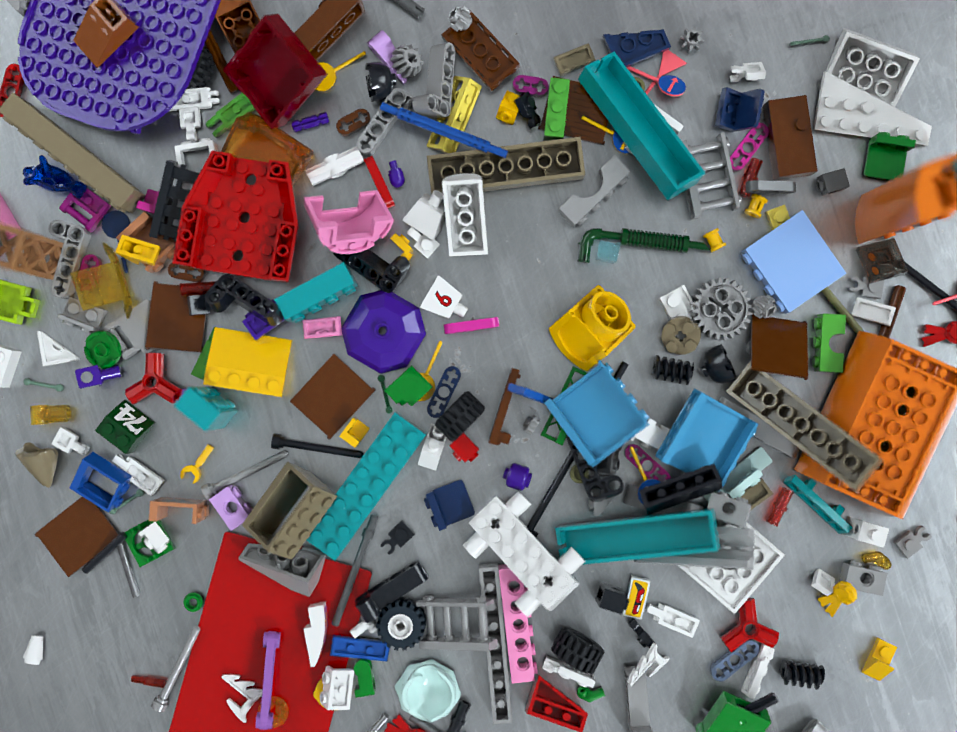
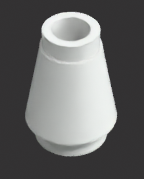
[23,635,44,665]

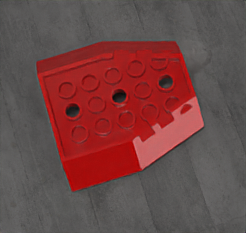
[172,151,298,282]

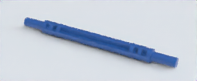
[380,102,508,158]

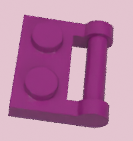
[59,182,111,233]

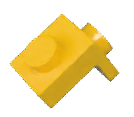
[496,90,520,125]
[390,233,413,260]

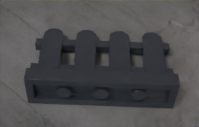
[149,160,201,240]

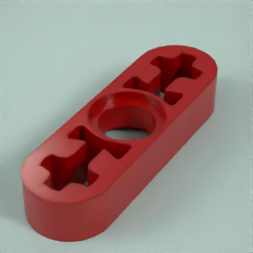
[0,64,25,118]
[364,155,396,209]

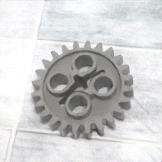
[690,278,753,340]

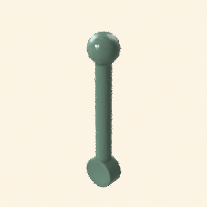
[790,35,830,46]
[23,378,64,392]
[109,489,145,514]

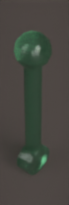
[377,375,393,414]

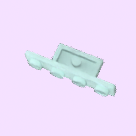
[703,447,772,503]

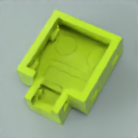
[0,279,40,325]

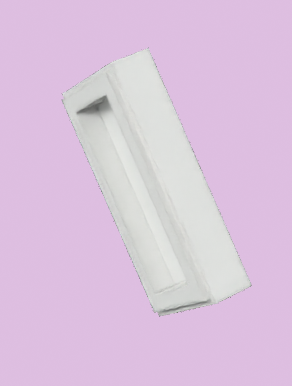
[851,297,896,327]

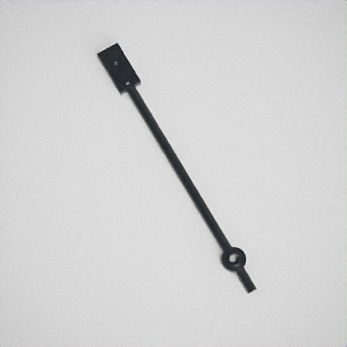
[526,361,629,537]

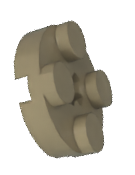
[661,316,701,355]

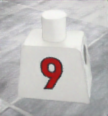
[420,276,469,319]

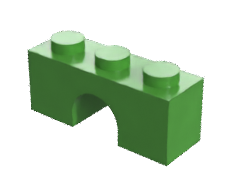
[543,78,570,141]
[812,314,846,373]

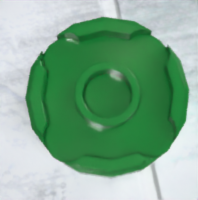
[84,330,121,369]

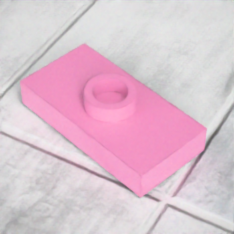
[302,316,342,339]

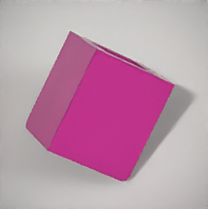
[136,189,159,214]

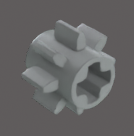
[448,6,472,31]
[679,27,704,53]
[752,295,776,319]

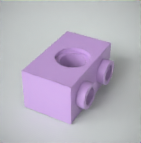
[209,485,253,531]

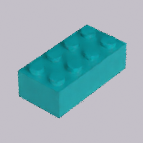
[274,262,358,323]
[174,386,238,432]

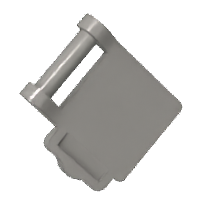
[103,299,160,360]

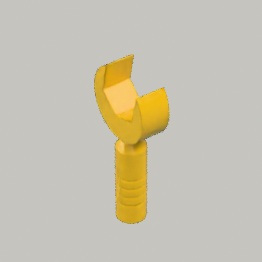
[180,444,214,484]

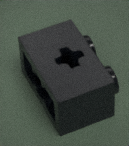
[595,582,629,615]

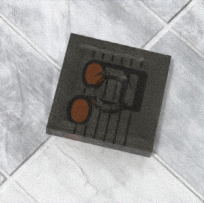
[856,238,908,284]

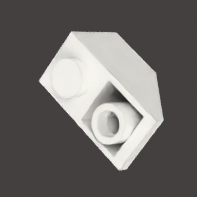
[418,423,447,471]

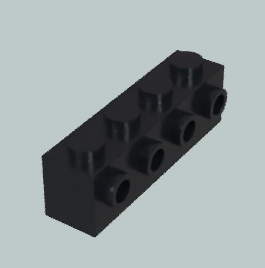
[639,464,722,515]

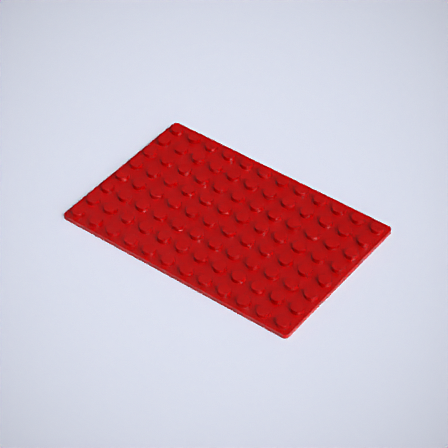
[169,531,372,732]

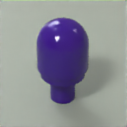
[388,160,405,188]

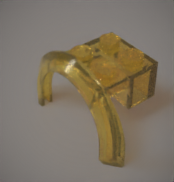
[70,242,133,319]

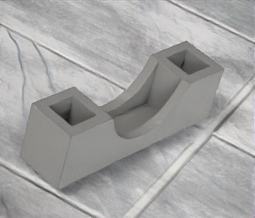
[558,155,631,227]

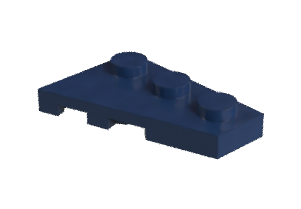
[603,29,671,68]

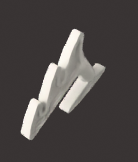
[627,643,670,686]
[222,674,263,723]

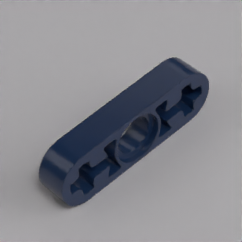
[427,366,461,418]

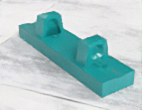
[783,475,853,534]

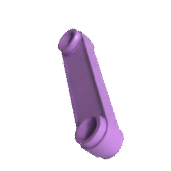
[256,631,281,730]

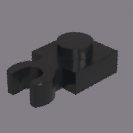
[514,91,541,128]
[187,295,212,316]
[381,520,415,555]
[627,618,655,649]

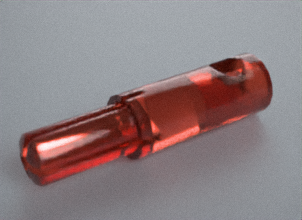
[131,675,167,688]

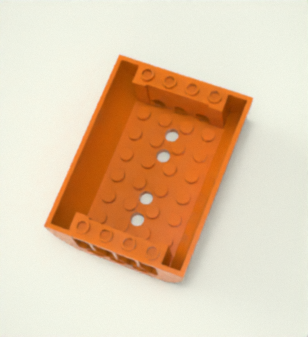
[855,153,957,244]
[794,331,957,520]

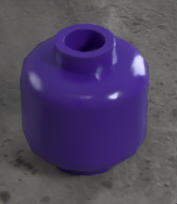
[503,463,532,491]

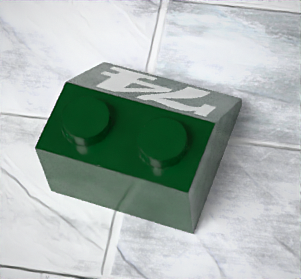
[95,399,156,454]

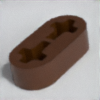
[336,109,371,137]
[168,263,206,282]

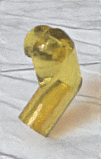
[862,551,892,570]

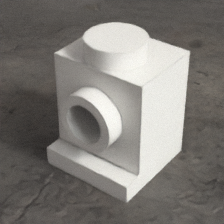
[138,522,169,554]

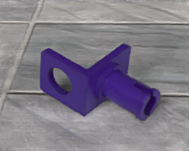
[75,365,121,389]

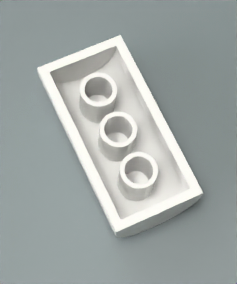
[442,173,488,256]

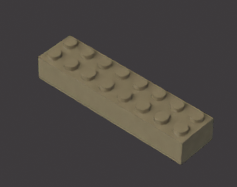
[0,92,146,214]
[427,137,585,195]
[726,361,884,492]

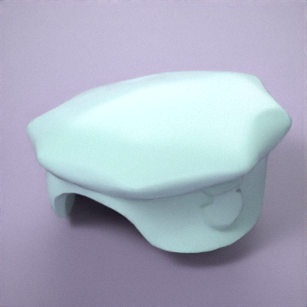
[395,659,461,723]

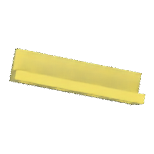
[427,76,482,153]

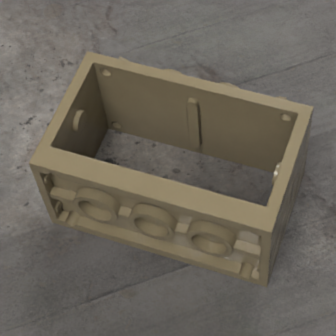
[242,461,337,560]

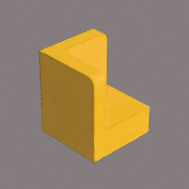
[339,417,370,448]

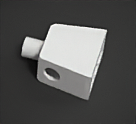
[402,191,446,240]

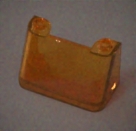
[221,113,314,186]

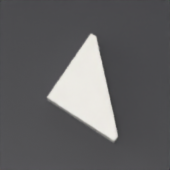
[37,331,80,366]

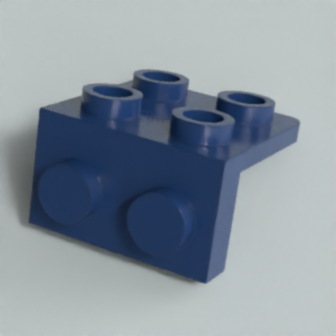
[715,87,765,132]
[424,480,475,531]

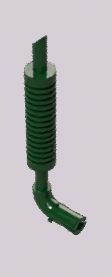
[577,228,710,263]

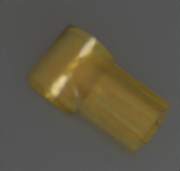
[30,405,72,425]

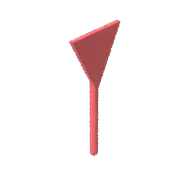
[645,50,687,94]

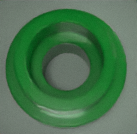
[183,592,203,612]

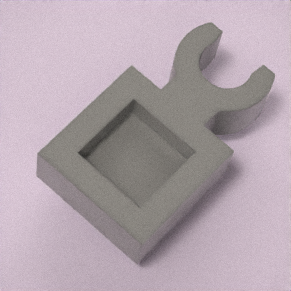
[848,276,885,299]
[523,415,541,435]
[894,526,932,559]

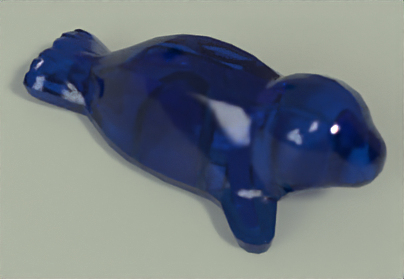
[22,155,88,199]

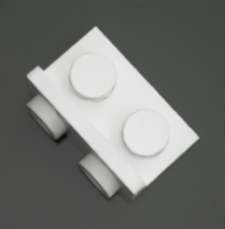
[320,666,354,710]

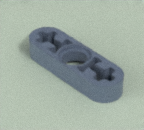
[710,639,759,682]

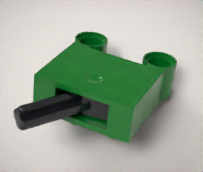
[695,691,779,732]

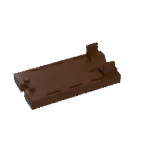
[441,10,520,91]
[488,368,521,445]

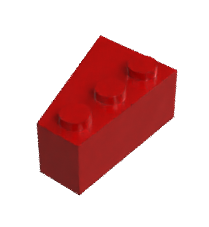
[524,674,588,732]

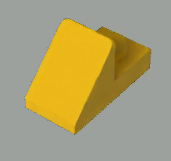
[115,235,161,266]
[861,637,897,681]

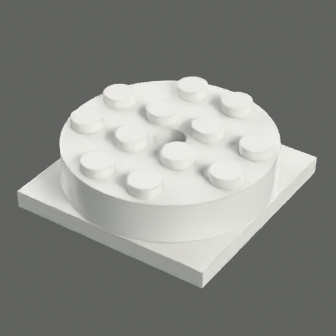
[678,505,785,614]

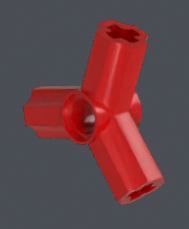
[125,353,182,404]
[720,598,779,652]

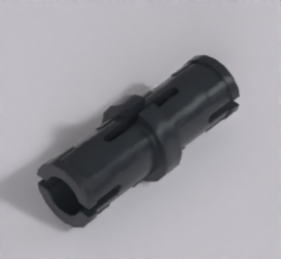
[447,700,471,732]

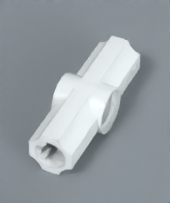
[305,146,365,186]

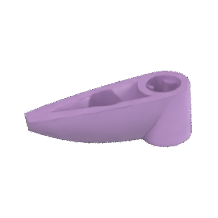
[367,30,407,85]

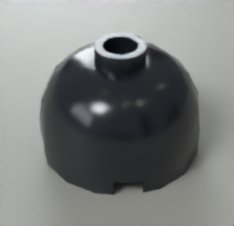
[365,62,396,102]
[701,344,736,384]

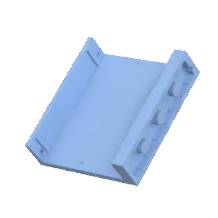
[741,210,846,314]

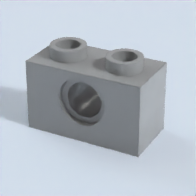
[707,491,751,528]
[839,560,887,596]

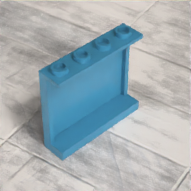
[544,360,650,467]
[655,388,759,491]

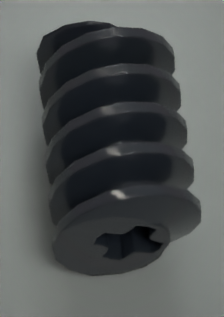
[651,355,694,385]
[780,660,825,690]

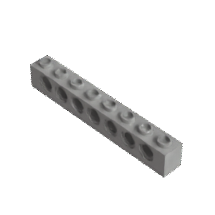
[479,563,513,725]

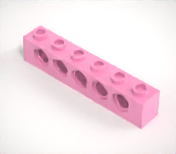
[498,564,538,684]

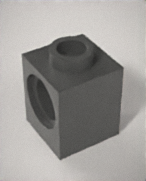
[816,168,850,196]

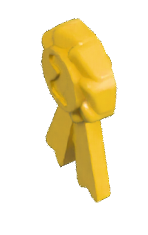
[818,581,857,617]

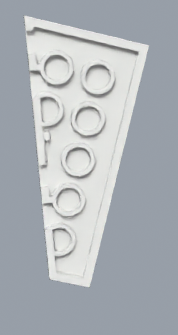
[813,71,932,146]

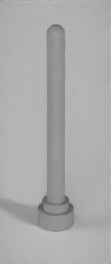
[201,450,288,500]
[151,626,200,712]

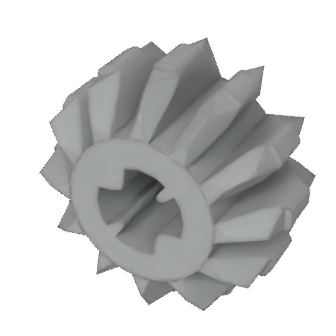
[390,44,424,78]

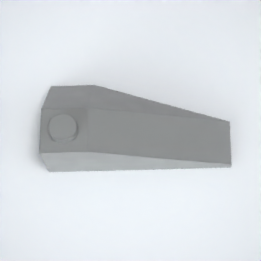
[239,543,326,597]

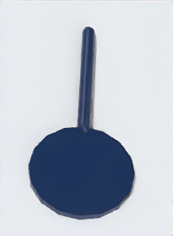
[102,210,130,273]

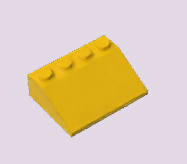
[203,327,292,397]

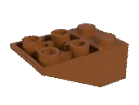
[73,0,139,68]
[215,0,260,53]

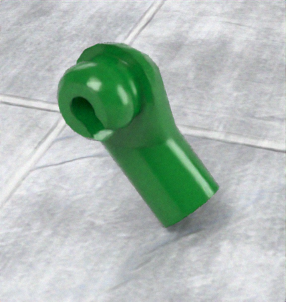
[577,686,605,703]

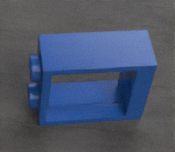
[70,452,132,513]

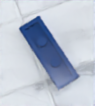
[507,383,553,404]
[330,635,390,662]

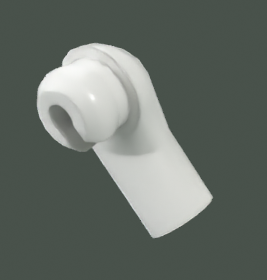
[350,620,378,638]

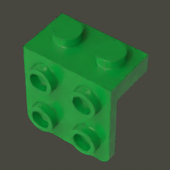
[864,132,916,181]

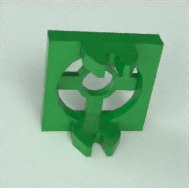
[125,519,175,567]

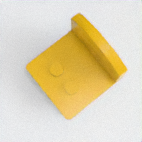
[549,285,636,371]

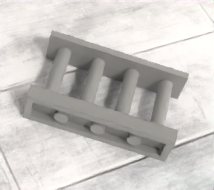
[682,132,742,220]
[416,595,498,651]

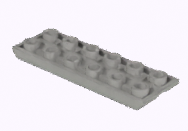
[634,527,755,570]

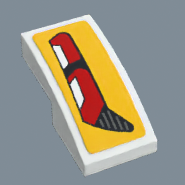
[622,575,650,620]

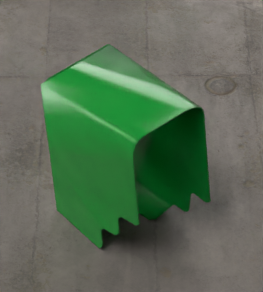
[384,365,433,406]

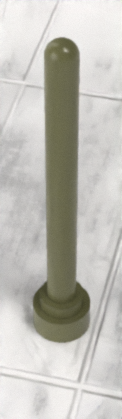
[820,286,865,334]

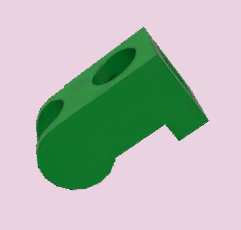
[354,659,376,698]

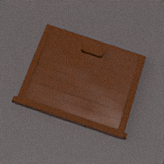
[538,76,608,145]
[145,281,209,353]
[751,314,808,380]
[290,354,376,440]
[34,497,119,577]

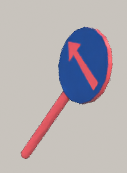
[627,66,686,96]

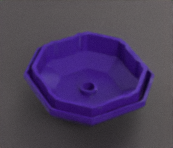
[341,290,426,374]

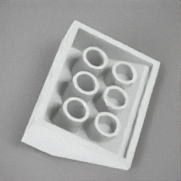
[820,28,920,107]

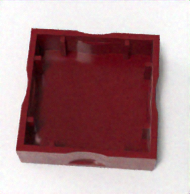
[223,14,328,129]

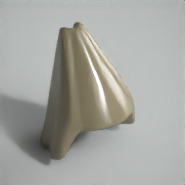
[15,442,58,488]

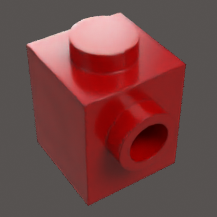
[449,432,479,462]

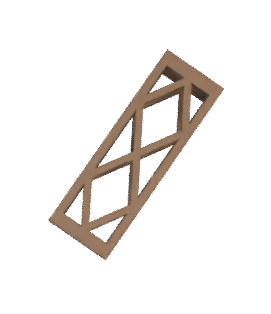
[0,223,63,280]

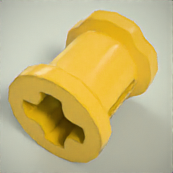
[744,194,768,219]
[703,228,726,253]

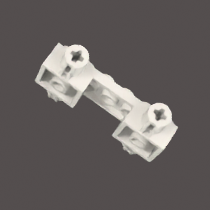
[463,491,585,617]

